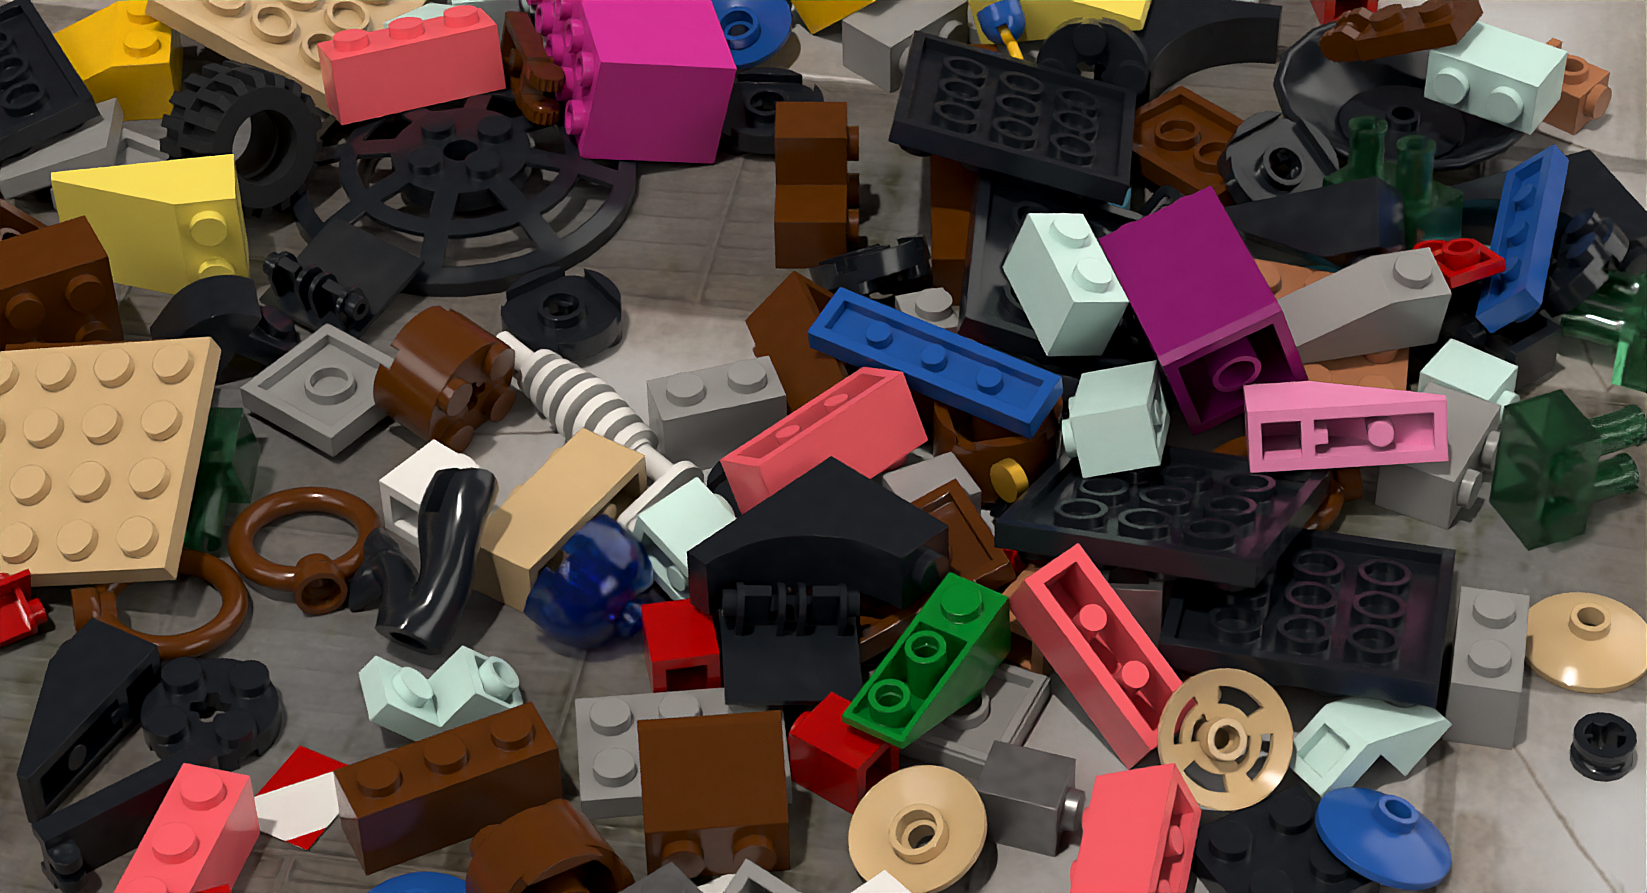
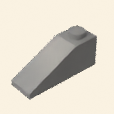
[1277,247,1452,364]

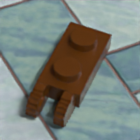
[1318,0,1484,63]
[500,11,566,126]

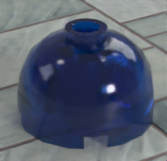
[523,514,654,649]

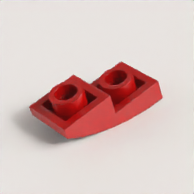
[1413,238,1506,290]

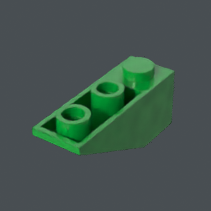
[841,572,1012,749]

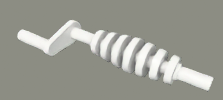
[496,331,704,542]

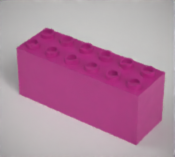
[526,0,737,164]

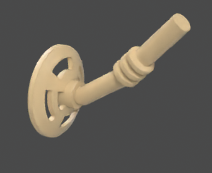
[1157,668,1293,811]

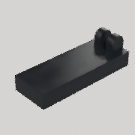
[31,739,219,893]

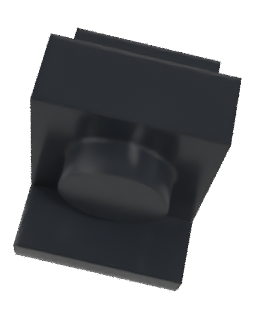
[150,275,298,379]

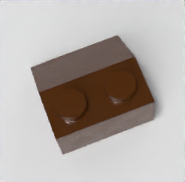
[637,710,790,879]

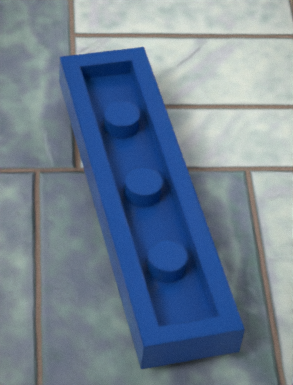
[1475,144,1569,333]
[807,287,1063,439]

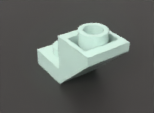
[359,645,523,741]
[1289,696,1452,797]

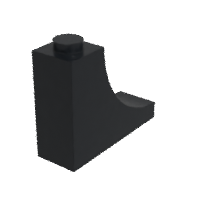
[1094,0,1283,107]
[1427,149,1647,292]
[687,456,950,615]

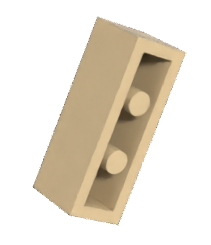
[472,428,647,617]

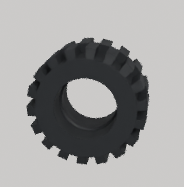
[159,60,323,219]

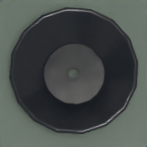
[1273,20,1526,176]

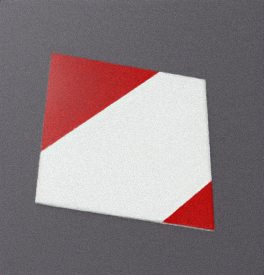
[254,745,347,851]

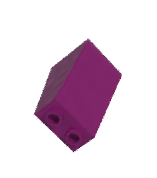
[1098,186,1309,436]

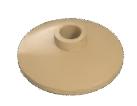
[1524,592,1647,694]
[848,765,987,893]

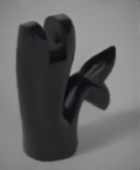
[348,467,499,655]

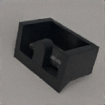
[1409,279,1563,393]

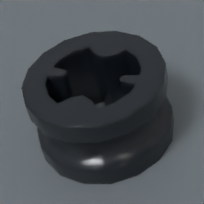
[1569,712,1637,782]

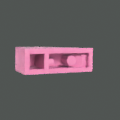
[1243,381,1449,473]

